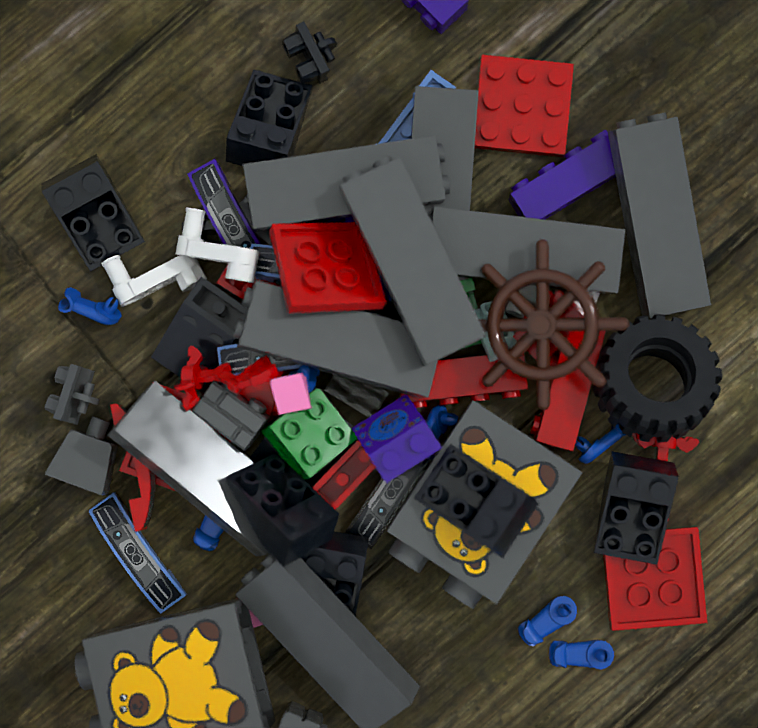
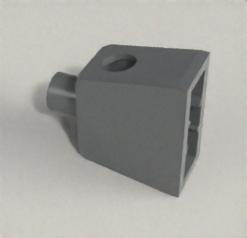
[45,416,118,495]

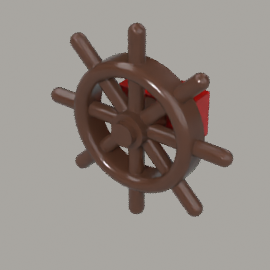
[479,239,629,410]

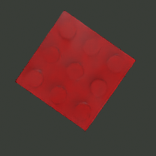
[475,55,574,157]
[269,222,386,313]
[603,527,707,631]

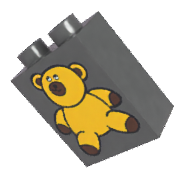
[387,400,583,609]
[75,598,275,728]

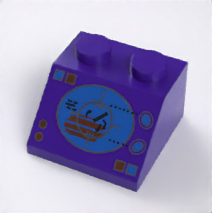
[352,394,442,483]

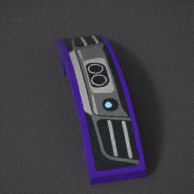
[187,158,263,249]

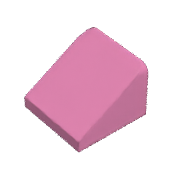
[270,373,312,415]

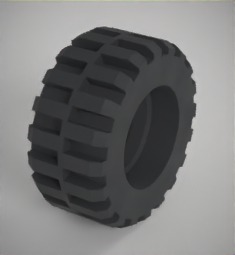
[593,314,722,443]

